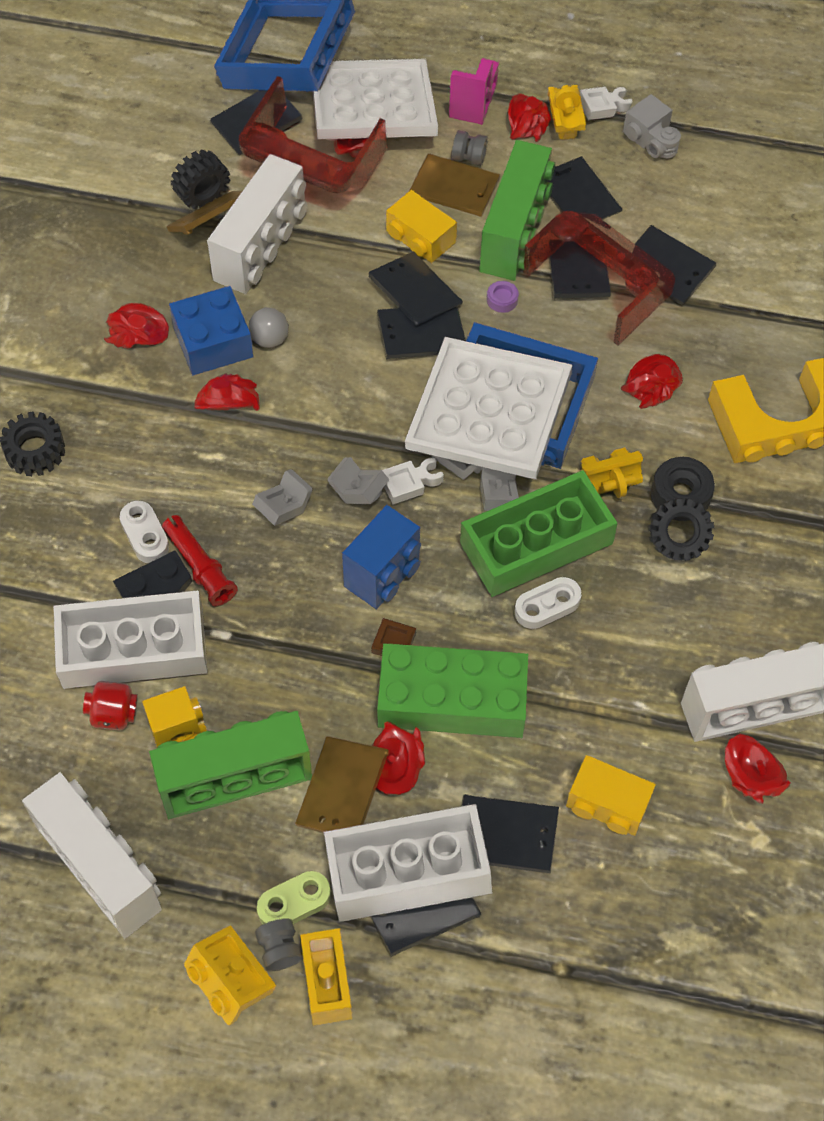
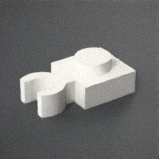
[579,87,633,120]
[382,458,444,505]

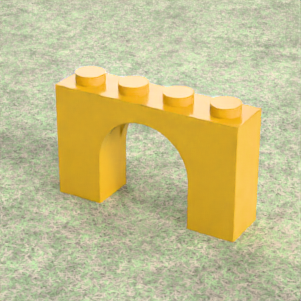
[708,358,824,464]

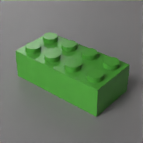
[479,140,555,281]
[460,470,618,597]
[377,643,528,738]
[149,711,312,820]

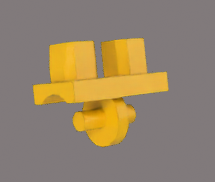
[548,85,586,140]
[581,447,643,498]

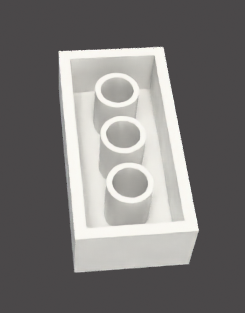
[207,154,307,294]
[54,591,208,689]
[681,642,824,742]
[22,772,162,939]
[324,804,492,922]

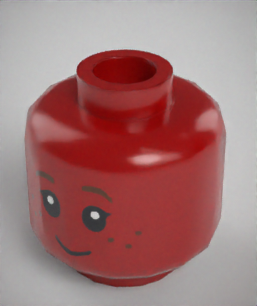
[82,681,138,731]

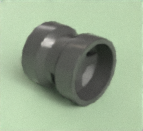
[452,130,488,166]
[255,918,303,971]

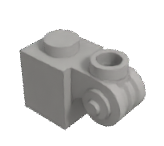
[623,94,681,158]

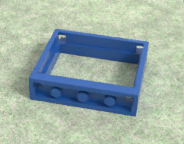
[214,0,355,91]
[466,322,598,469]

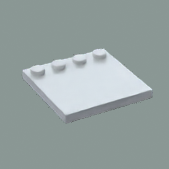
[313,59,438,140]
[405,337,572,479]

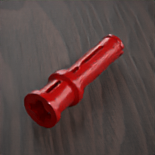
[162,515,238,606]

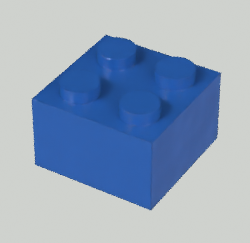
[169,286,253,376]
[342,505,421,610]

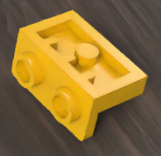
[184,925,277,1025]

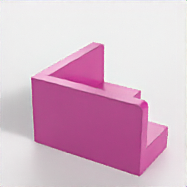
[449,58,499,125]

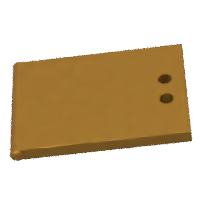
[408,153,500,217]
[166,191,242,235]
[295,736,389,833]

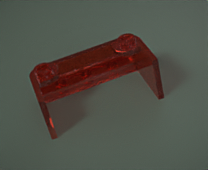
[239,76,387,193]
[524,211,675,346]

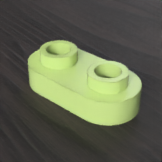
[257,871,331,924]

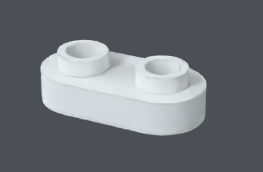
[120,501,169,563]
[515,577,581,629]

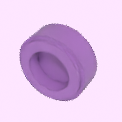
[487,281,519,313]

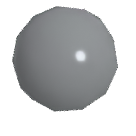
[249,307,289,348]

